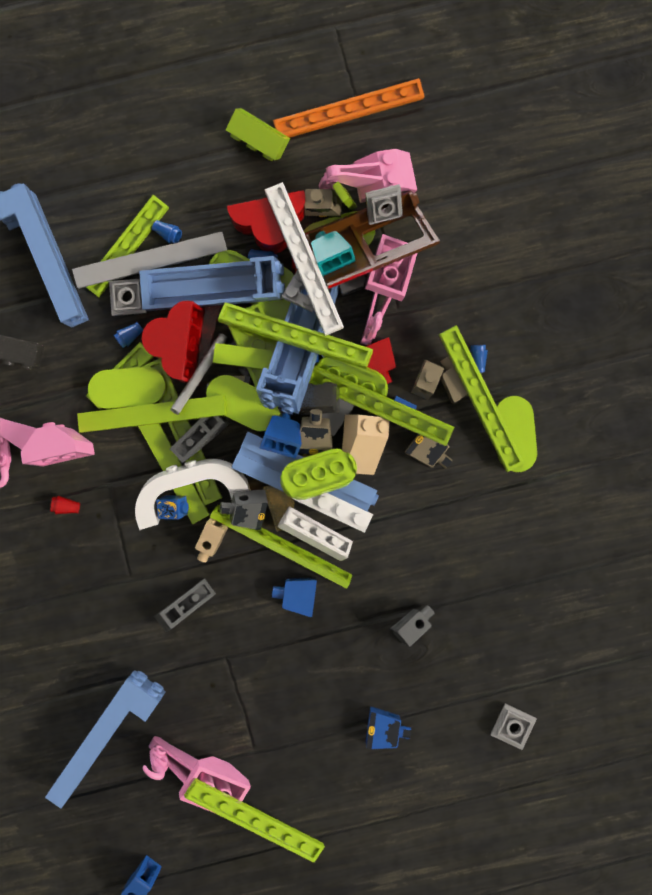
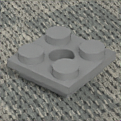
[365,184,403,225]
[281,270,314,313]
[109,279,147,316]
[491,703,537,750]

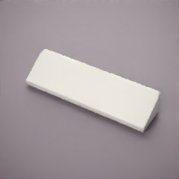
[278,506,353,561]

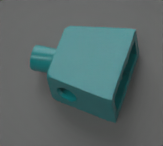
[311,231,356,277]

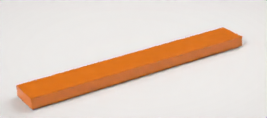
[273,78,425,138]

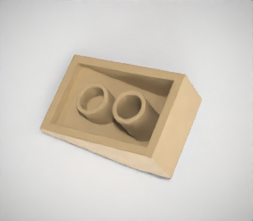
[342,415,389,475]

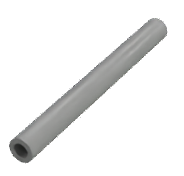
[170,334,228,415]

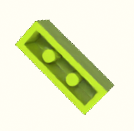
[226,108,290,161]

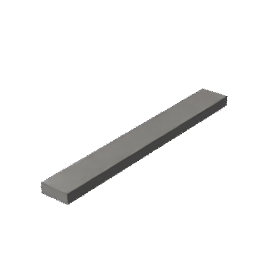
[72,232,227,289]

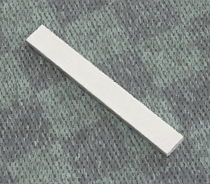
[264,182,344,336]

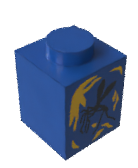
[156,495,189,519]

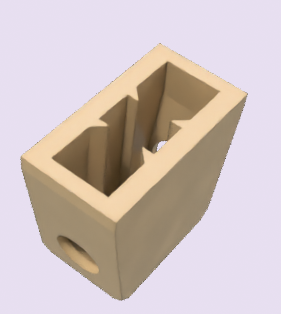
[195,518,228,562]

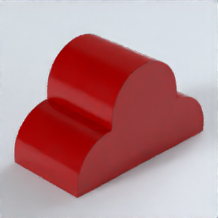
[227,190,305,254]
[142,301,204,383]

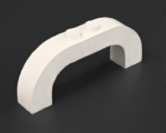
[135,459,251,530]

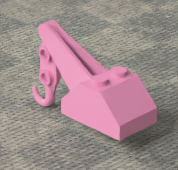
[319,149,417,203]
[360,234,417,346]
[0,418,95,488]
[142,736,251,813]

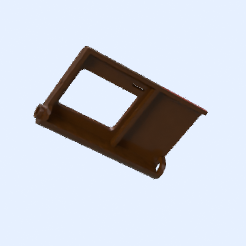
[304,190,440,289]

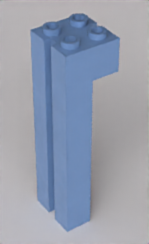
[0,183,89,328]
[139,256,285,311]
[256,285,339,414]
[231,432,379,512]
[45,670,166,808]

